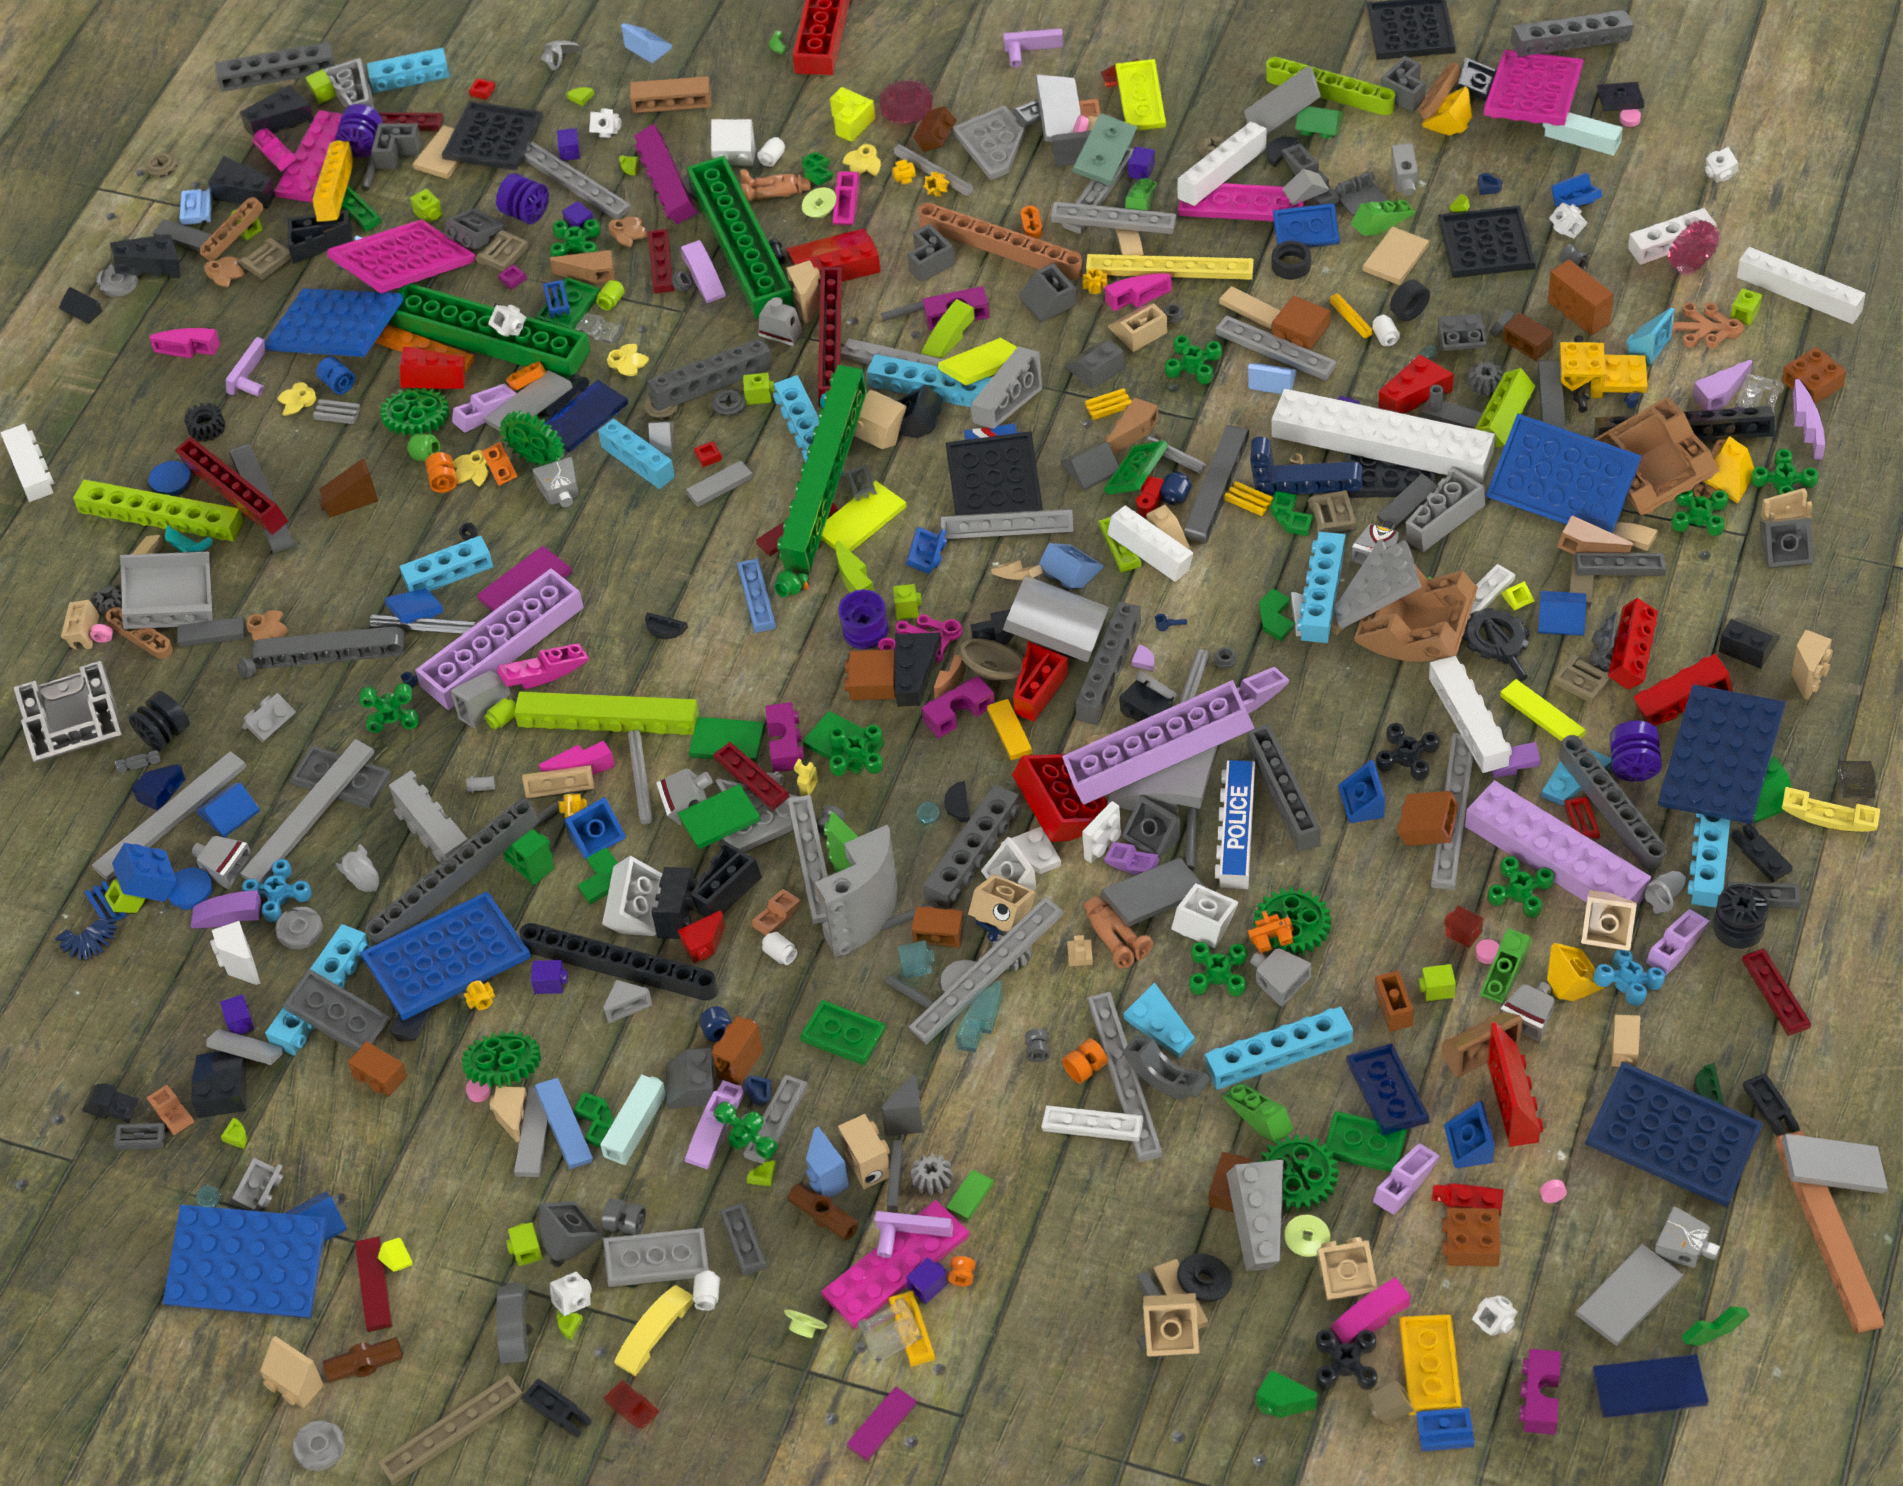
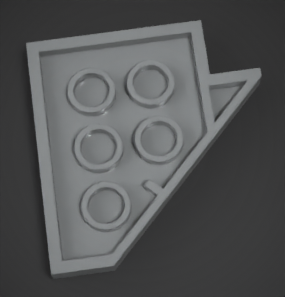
[952,105,1028,180]
[1334,539,1421,629]
[715,779,817,852]

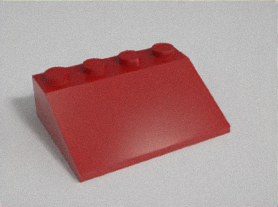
[786,228,881,283]
[1012,754,1108,842]
[1487,1022,1543,1147]

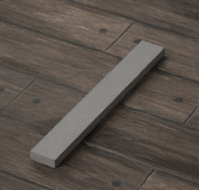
[522,141,632,219]
[1431,733,1473,890]
[241,739,374,884]
[92,751,247,881]
[909,896,1064,1045]
[1087,992,1163,1163]

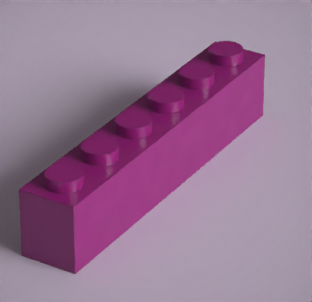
[634,124,698,225]

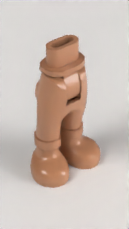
[740,169,810,202]
[1083,896,1153,968]

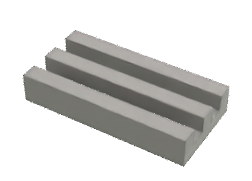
[313,399,360,424]

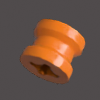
[948,1256,976,1287]

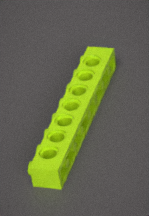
[73,479,244,541]

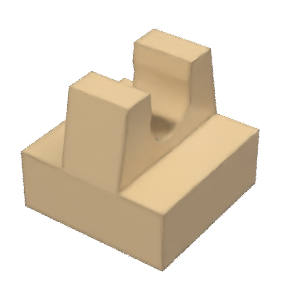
[1067,935,1093,966]

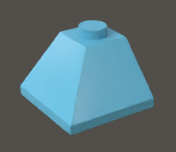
[1627,308,1675,365]

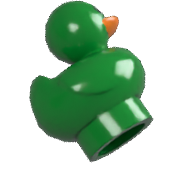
[774,570,809,597]

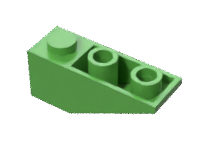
[1125,178,1158,211]
[1351,200,1416,236]
[824,812,858,872]
[1480,928,1534,1004]
[1223,1083,1294,1144]

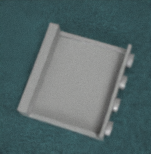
[120,552,213,629]

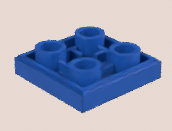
[385,588,443,624]

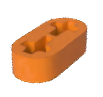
[1021,206,1043,239]
[506,361,546,391]

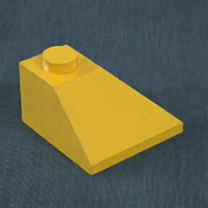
[1421,87,1472,136]
[1703,436,1754,504]
[1547,943,1605,1001]

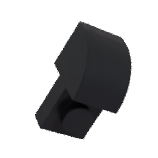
[970,609,1014,645]
[82,1084,139,1123]

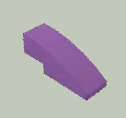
[191,890,261,928]

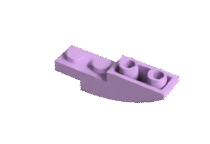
[685,1080,745,1169]

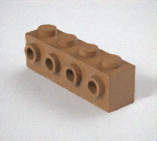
[630,76,711,113]

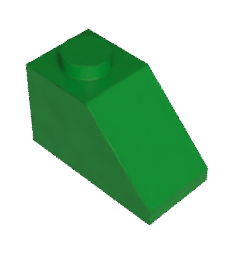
[1256,1370,1318,1418]

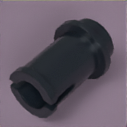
[768,239,786,265]

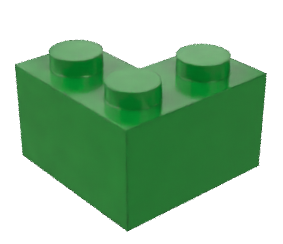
[502,829,555,885]

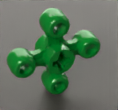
[550,219,600,257]
[1164,335,1222,385]
[1751,449,1819,496]
[1671,489,1728,536]
[359,683,419,733]
[828,724,883,776]
[1487,856,1555,918]
[1189,942,1248,997]
[713,1101,778,1160]

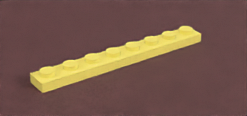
[1086,254,1253,279]

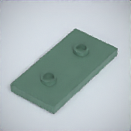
[1072,113,1138,186]

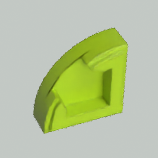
[567,87,595,106]
[619,156,640,176]
[1449,194,1470,213]
[221,1118,247,1149]
[746,1161,776,1186]
[556,1310,583,1340]

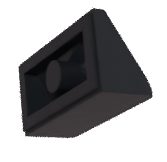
[59,287,103,324]
[389,1005,435,1041]

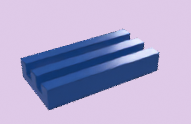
[543,280,570,318]
[84,881,127,921]

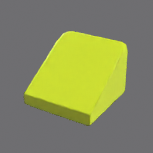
[1501,581,1534,611]
[377,1238,413,1272]

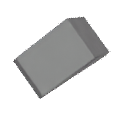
[1283,169,1329,206]
[648,421,674,456]
[603,980,652,1024]

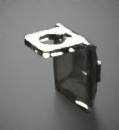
[1837,761,1876,798]

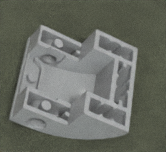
[14,661,122,763]
[815,825,898,958]

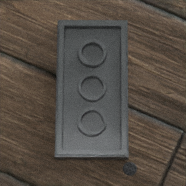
[290,745,392,809]
[1101,857,1204,927]
[282,969,391,1052]

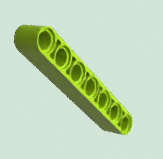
[1266,57,1395,116]

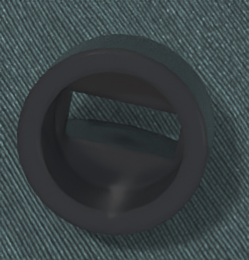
[459,523,478,541]

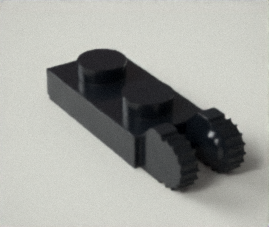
[539,373,589,416]
[1731,824,1793,883]
[1742,1073,1800,1137]
[521,1379,592,1438]

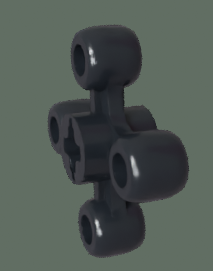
[1376,723,1440,781]
[1315,1329,1378,1390]

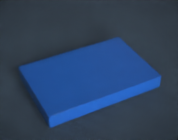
[1272,203,1340,248]

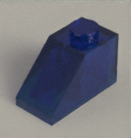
[132,764,186,811]

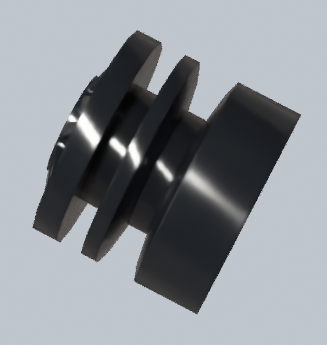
[128,691,190,751]
[1713,884,1769,949]

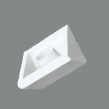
[981,837,1036,890]

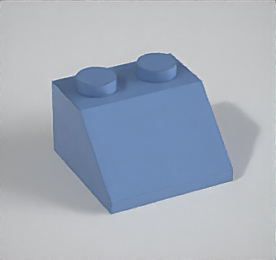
[1038,543,1104,590]
[806,1127,849,1198]

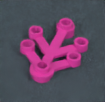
[878,614,963,662]

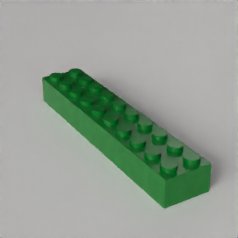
[686,155,794,319]
[389,284,591,378]
[777,365,867,574]

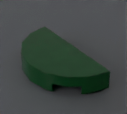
[1694,1063,1724,1105]

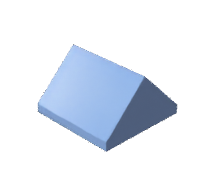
[621,23,673,63]
[1248,363,1297,394]

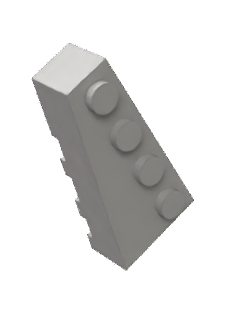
[323,58,375,110]
[971,346,1043,429]
[1406,467,1485,552]
[389,770,468,862]
[1226,1160,1283,1272]

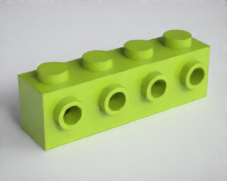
[1475,368,1535,448]

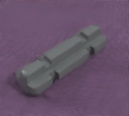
[115,750,160,773]

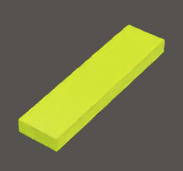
[1500,679,1586,742]

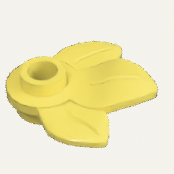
[843,144,881,176]
[607,344,649,376]
[277,382,316,416]
[453,450,489,487]

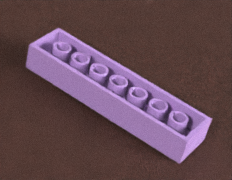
[415,568,584,710]
[1062,680,1255,805]
[1465,780,1651,907]

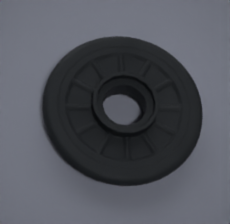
[1177,1254,1232,1302]

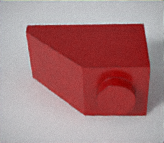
[678,910,725,964]

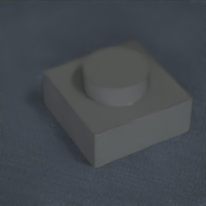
[1489,309,1514,337]

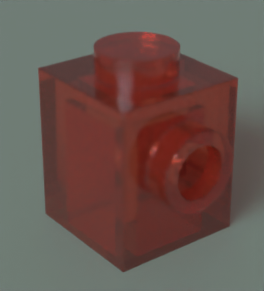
[1444,905,1483,948]

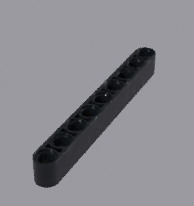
[519,923,718,1001]

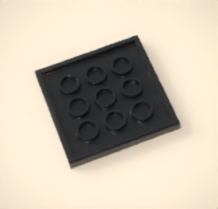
[1367,0,1456,60]
[442,101,544,171]
[1438,205,1536,278]
[945,431,1043,515]
[1346,453,1435,498]

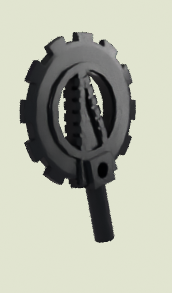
[1462,608,1529,681]

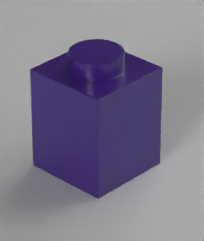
[557,128,581,161]
[1128,146,1155,180]
[562,201,593,229]
[531,960,568,994]
[220,994,254,1035]
[906,1257,947,1304]

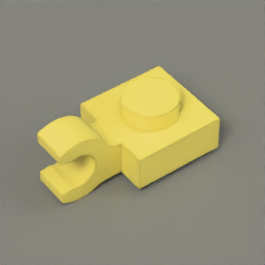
[794,759,818,796]

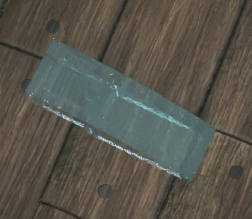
[956,981,1003,1053]

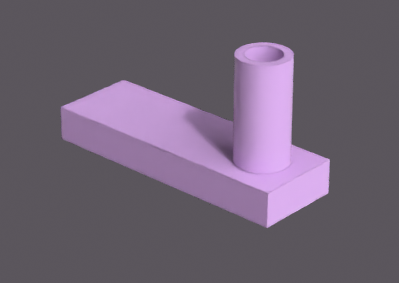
[1003,29,1063,67]
[225,337,265,397]
[875,1211,954,1258]

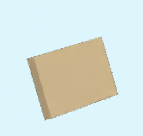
[413,125,461,179]
[1363,227,1429,285]

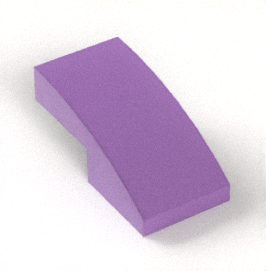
[1492,742,1541,778]
[1104,842,1160,875]

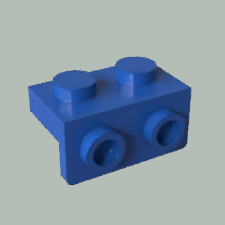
[1551,173,1602,207]
[905,527,947,574]

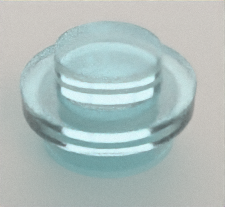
[916,802,940,824]
[196,1186,221,1208]

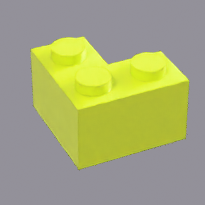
[830,87,875,142]

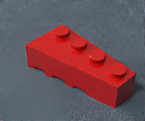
[1633,653,1733,726]

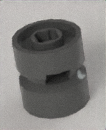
[602,1198,646,1236]

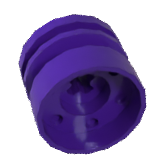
[334,104,383,158]
[496,173,549,224]
[838,589,889,650]
[1610,721,1662,782]

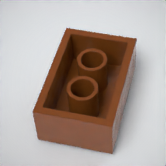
[1548,260,1614,336]

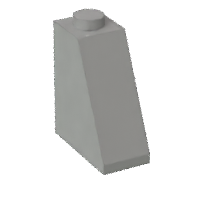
[451,670,511,729]

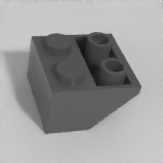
[1019,263,1076,322]
[1437,313,1486,351]

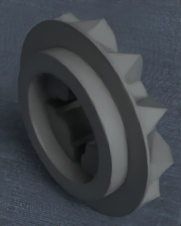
[712,389,746,417]
[91,584,122,614]

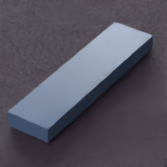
[737,558,776,633]
[534,1078,593,1170]

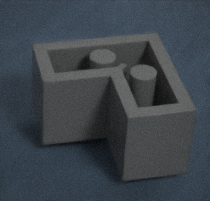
[1381,56,1426,112]
[372,124,422,169]
[907,224,955,282]

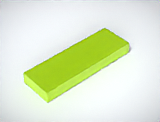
[1099,517,1142,572]

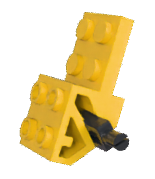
[1559,335,1648,413]

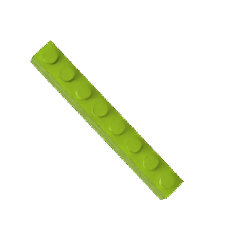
[514,692,699,735]

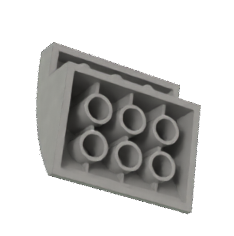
[1003,576,1109,662]
[1108,745,1218,816]

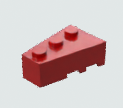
[399,346,466,389]
[1378,354,1454,414]
[1013,641,1069,722]

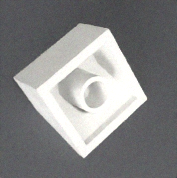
[711,119,756,166]
[1171,883,1239,948]
[210,921,261,985]

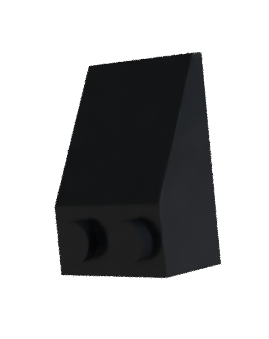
[191,1051,246,1118]

